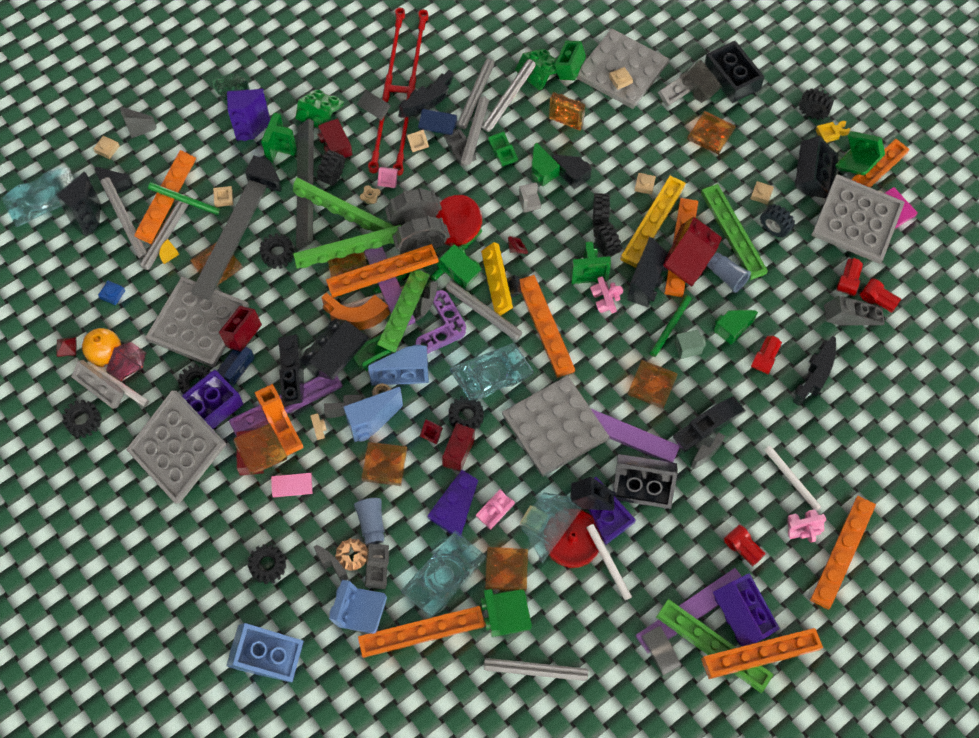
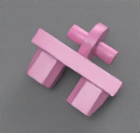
[590,276,623,314]
[476,490,515,529]
[787,509,826,543]

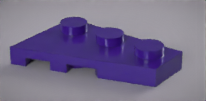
[427,470,478,540]
[589,477,636,545]

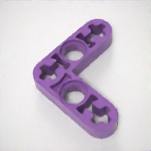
[416,290,466,354]

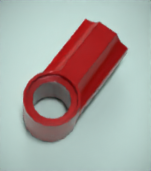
[836,258,863,296]
[860,279,901,313]
[751,336,782,375]
[724,525,766,567]

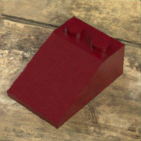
[663,217,722,287]

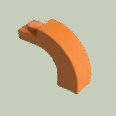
[321,292,389,330]
[254,384,304,456]

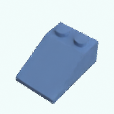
[368,344,429,385]
[344,387,403,442]
[226,623,304,682]

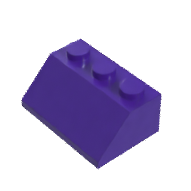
[227,89,271,141]
[182,369,243,429]
[713,573,780,646]

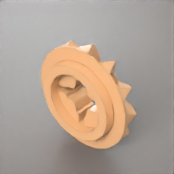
[335,538,368,571]

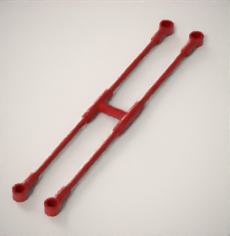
[368,7,429,176]

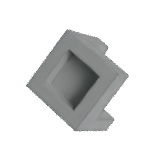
[519,183,541,212]

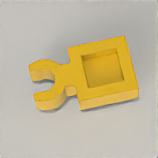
[816,121,850,143]

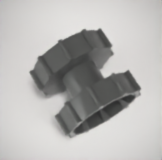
[385,188,450,254]

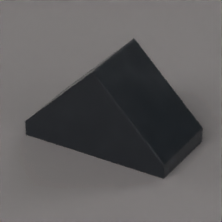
[94,167,133,197]

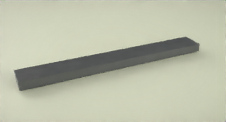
[296,119,314,249]
[191,180,266,301]

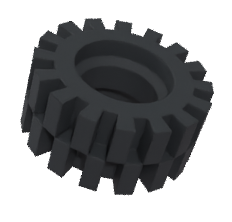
[799,88,834,120]
[317,150,345,186]
[593,193,610,226]
[593,222,622,257]
[259,233,294,269]
[178,364,211,394]
[448,395,484,431]
[62,400,101,438]
[247,544,287,584]

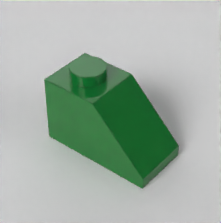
[531,143,560,187]
[714,310,758,345]

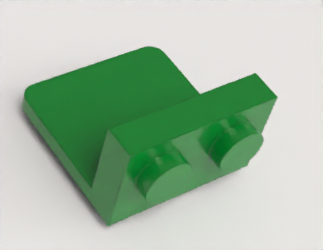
[515,49,557,90]
[295,90,344,129]
[836,131,885,175]
[353,334,394,372]
[480,589,532,637]

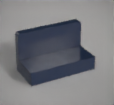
[418,109,458,135]
[217,346,255,387]

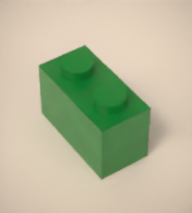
[555,41,586,81]
[437,245,482,289]

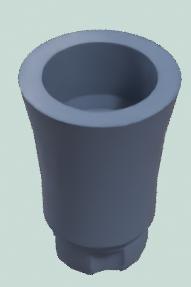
[707,252,751,292]
[354,498,384,545]

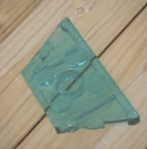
[520,492,582,563]

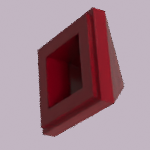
[508,236,528,254]
[56,337,77,357]
[420,419,443,445]

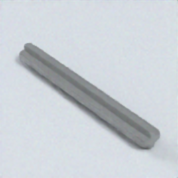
[457,58,494,129]
[482,59,536,132]
[461,96,489,166]
[101,177,146,258]
[140,194,190,270]
[446,281,522,340]
[484,658,588,681]

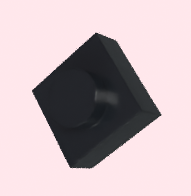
[507,275,522,298]

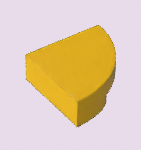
[159,239,179,264]

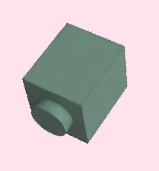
[674,329,706,359]

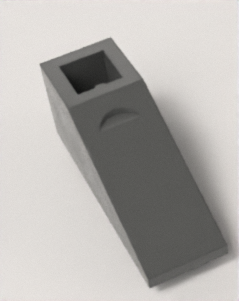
[824,295,885,325]

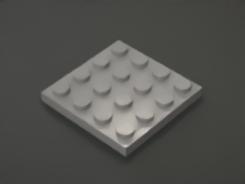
[576,28,669,109]
[811,174,905,264]
[145,277,249,368]
[502,376,609,477]
[126,391,227,504]

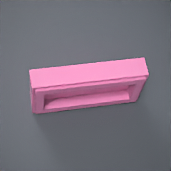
[271,473,313,497]

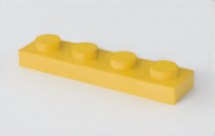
[481,242,513,316]

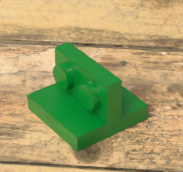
[261,113,297,163]
[571,241,611,284]

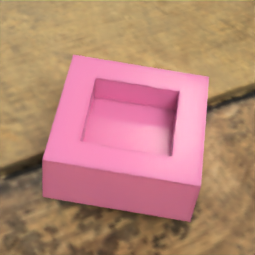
[377,167,398,188]

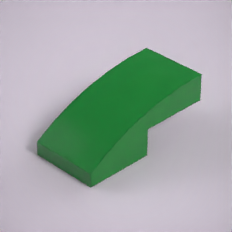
[487,132,518,167]

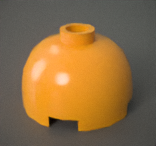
[82,328,122,367]

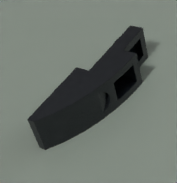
[398,70,454,118]
[278,334,304,406]
[793,336,836,406]
[673,396,746,453]

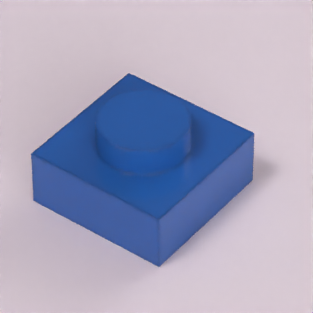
[98,281,125,306]

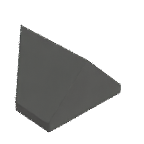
[120,107,157,138]

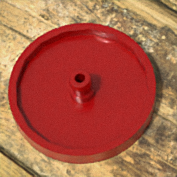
[436,195,482,246]
[543,509,602,568]

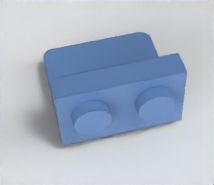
[329,580,387,634]

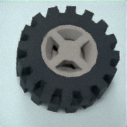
[760,204,795,238]

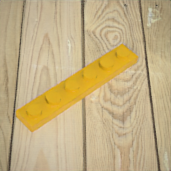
[620,176,686,268]

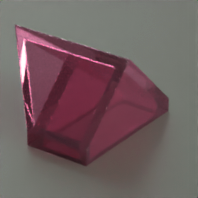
[106,342,147,381]

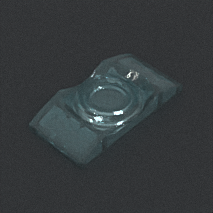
[1,167,74,227]
[450,343,534,401]
[401,530,486,618]

